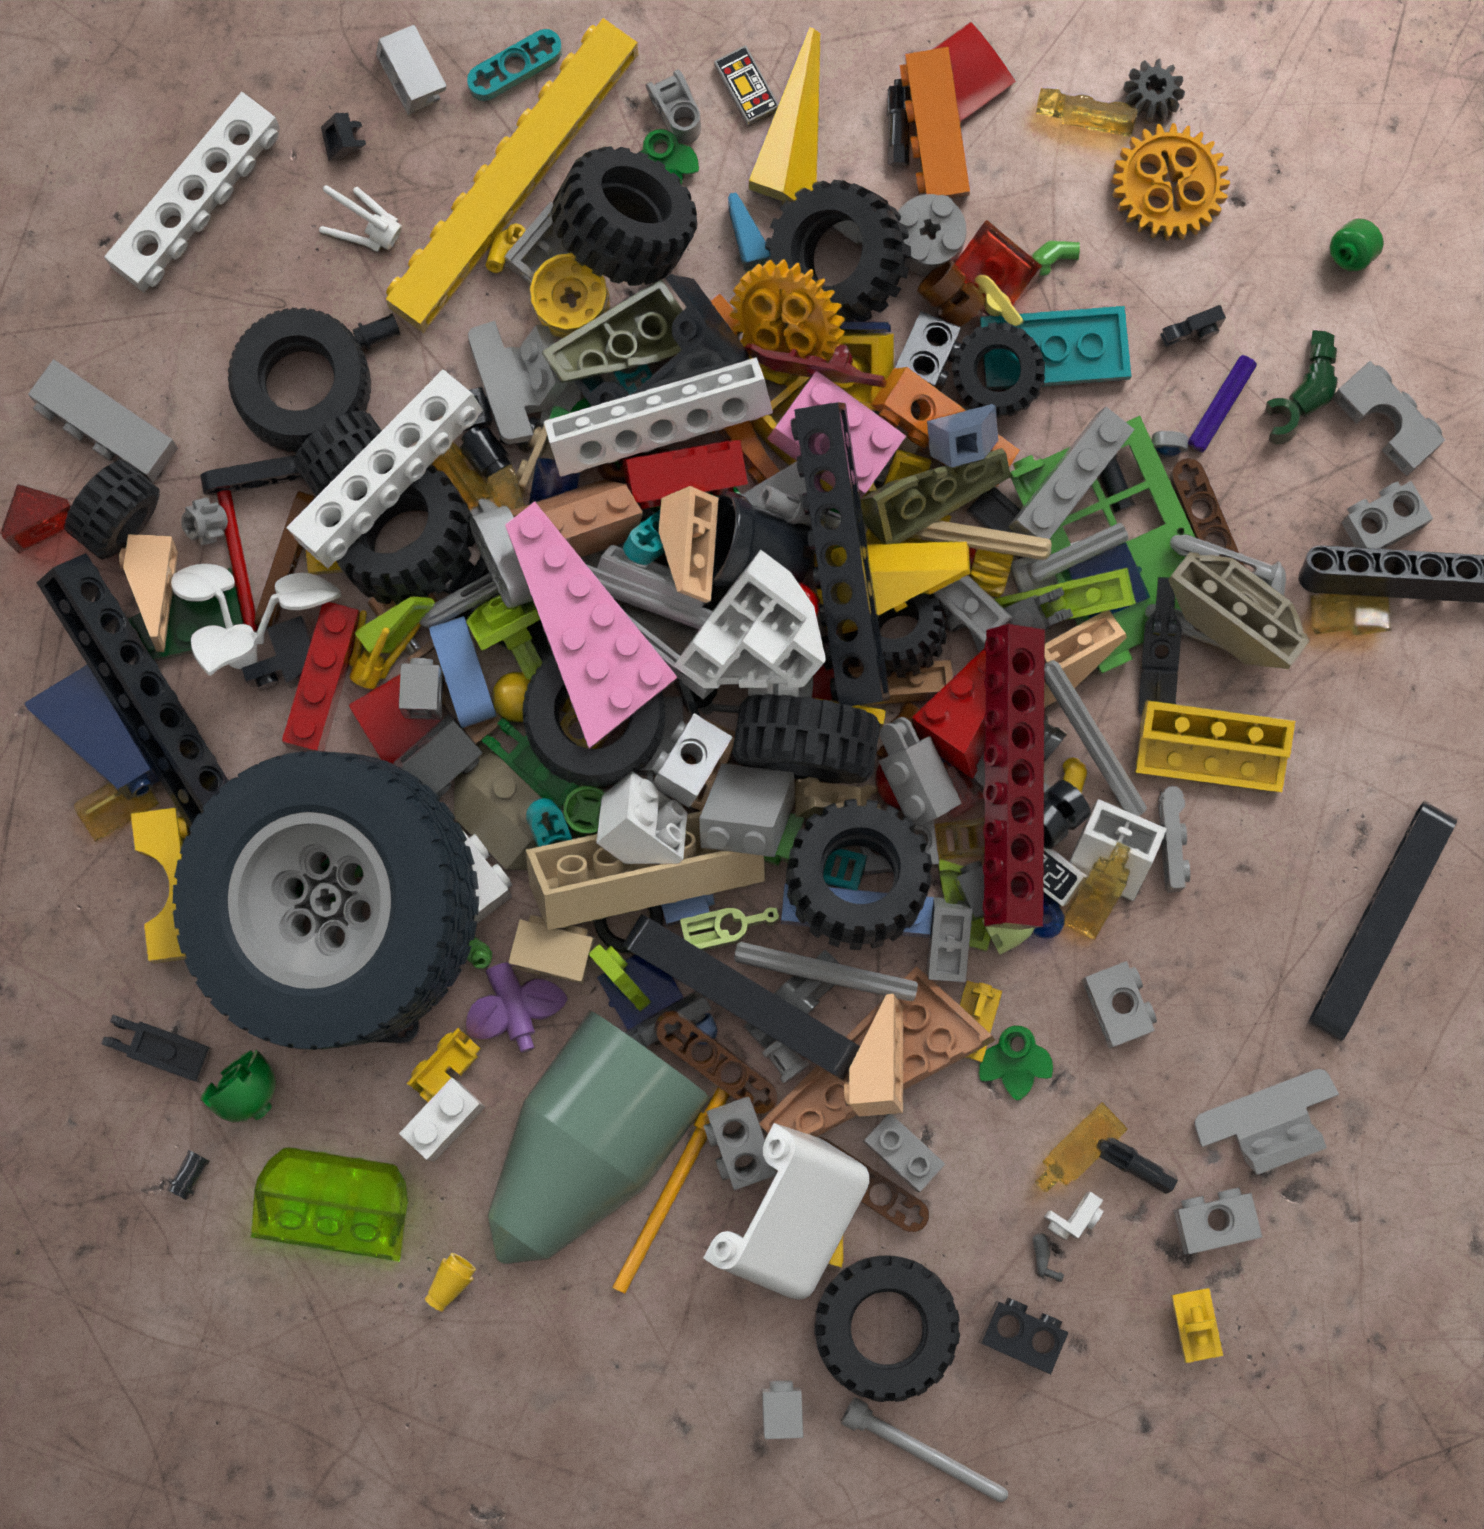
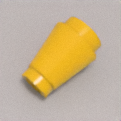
[425,1253,476,1312]

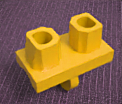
[1171,1288,1223,1363]

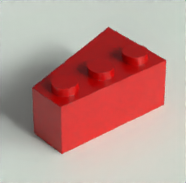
[622,440,748,509]
[912,648,986,779]

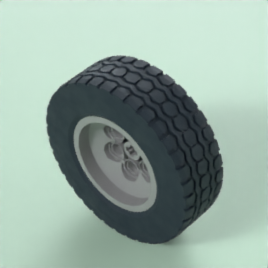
[172,751,479,1050]

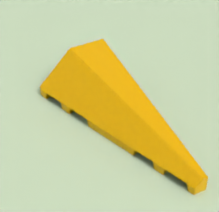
[748,27,821,205]

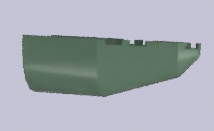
[487,1010,710,1264]

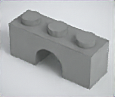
[1332,361,1446,476]

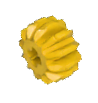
[970,549,1013,598]

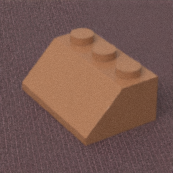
[511,479,643,558]

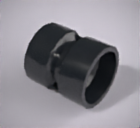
[1044,780,1091,849]

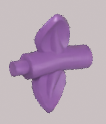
[466,962,568,1053]

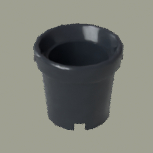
[712,492,811,590]

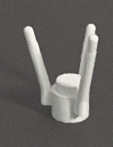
[319,185,403,252]

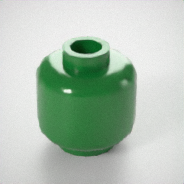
[1329,218,1384,272]

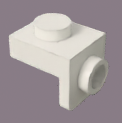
[1044,1192,1103,1240]

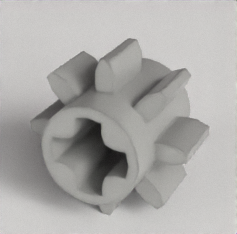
[181,497,228,546]

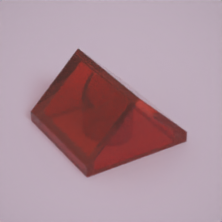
[955,220,1042,307]
[0,484,72,554]

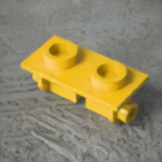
[960,980,1002,1062]
[407,1028,481,1102]

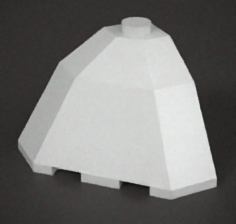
[674,550,826,688]

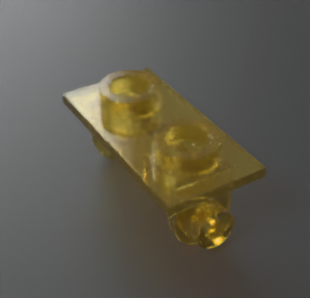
[431,442,491,510]

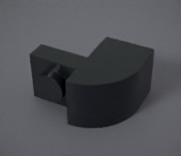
[241,616,312,689]

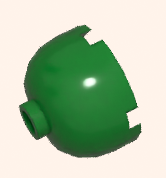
[201,1049,277,1123]

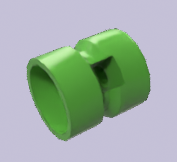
[563,786,605,837]

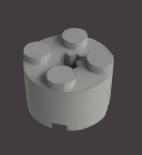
[898,194,966,277]

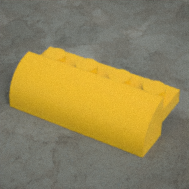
[1135,700,1296,793]

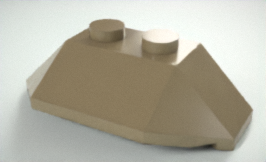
[1168,552,1310,669]
[454,742,580,870]

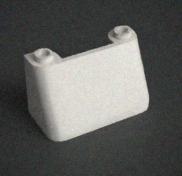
[703,1123,869,1300]

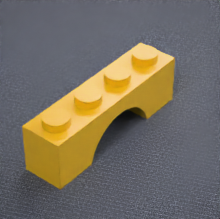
[131,808,190,964]

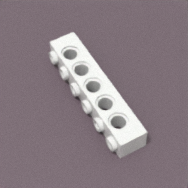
[104,92,280,293]
[544,357,773,477]
[286,369,483,568]

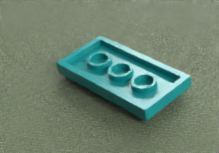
[979,306,1132,390]

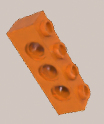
[871,367,1020,487]

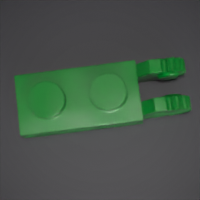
[482,717,581,809]

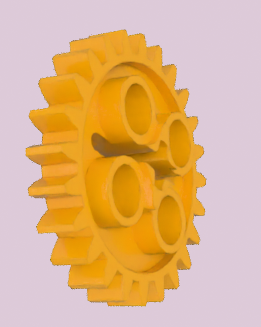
[1111,123,1230,241]
[729,259,845,365]

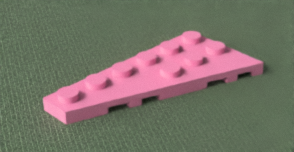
[505,502,677,749]

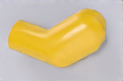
[485,223,526,273]
[1062,757,1087,792]

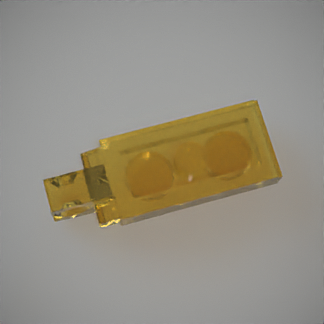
[1036,88,1138,137]
[1061,842,1131,940]
[1034,1102,1128,1193]

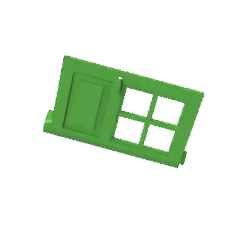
[1010,416,1195,674]

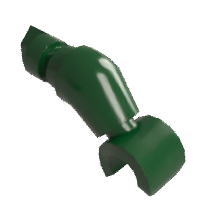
[1266,330,1338,444]

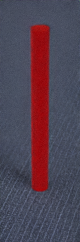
[216,490,259,633]

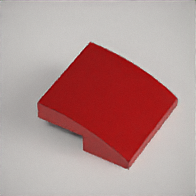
[931,22,1016,122]
[348,674,443,765]

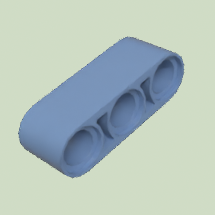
[429,616,497,728]

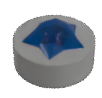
[1151,431,1188,457]

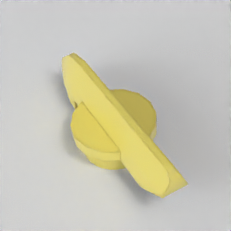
[975,275,1023,326]

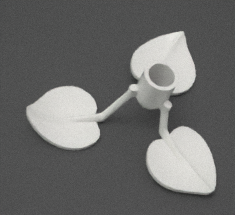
[171,564,341,676]

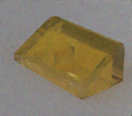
[74,783,159,842]

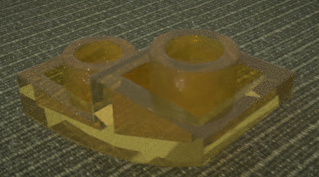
[1311,594,1391,636]

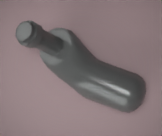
[1032,1233,1064,1282]

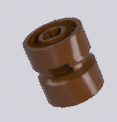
[917,260,985,327]

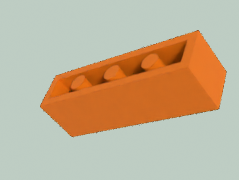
[899,47,970,198]

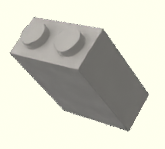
[699,763,795,857]

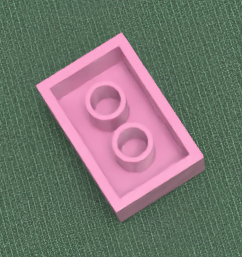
[767,370,906,499]

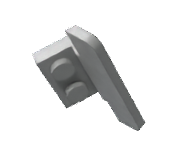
[468,321,568,444]
[1194,1069,1339,1175]

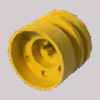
[530,253,610,339]

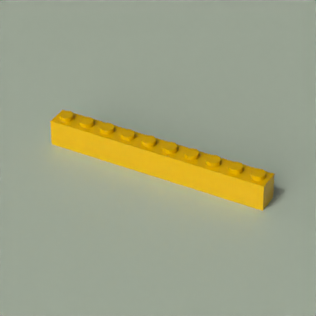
[386,18,639,333]

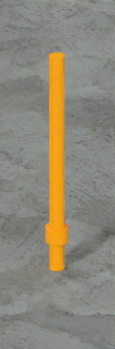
[612,1087,730,1294]

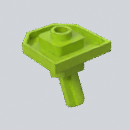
[466,595,543,680]

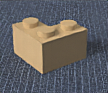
[508,915,594,984]

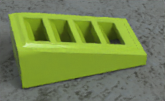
[355,597,435,653]

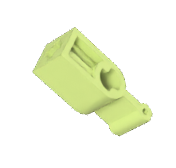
[680,907,779,951]

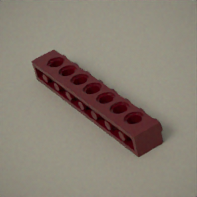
[983,624,1045,930]

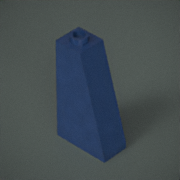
[24,665,160,800]

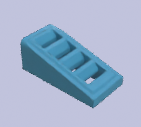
[728,192,770,272]

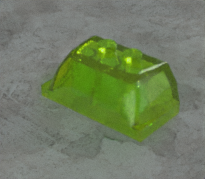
[251,1147,408,1262]

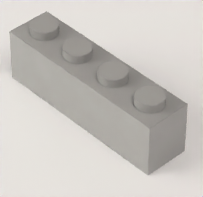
[28,359,178,483]
[1008,407,1135,539]

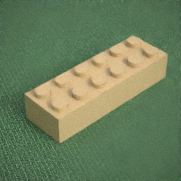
[526,811,765,930]

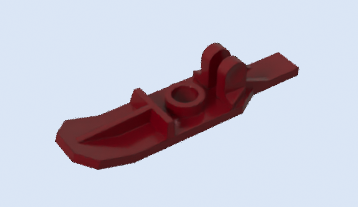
[744,343,887,388]

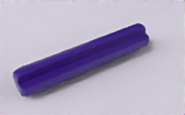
[1188,355,1257,452]

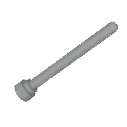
[841,1397,1008,1502]

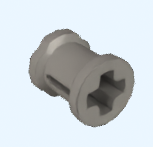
[762,1041,810,1084]

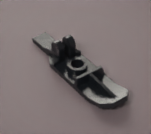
[1138,577,1182,716]

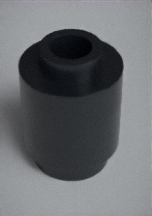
[460,426,512,482]

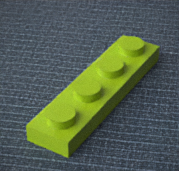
[994,568,1136,621]

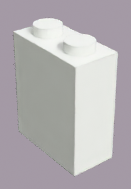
[399,1078,485,1162]

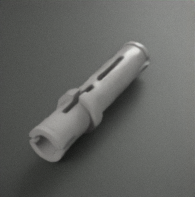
[758,486,841,529]

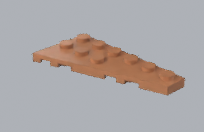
[759,966,996,1137]

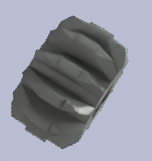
[1123,59,1185,122]

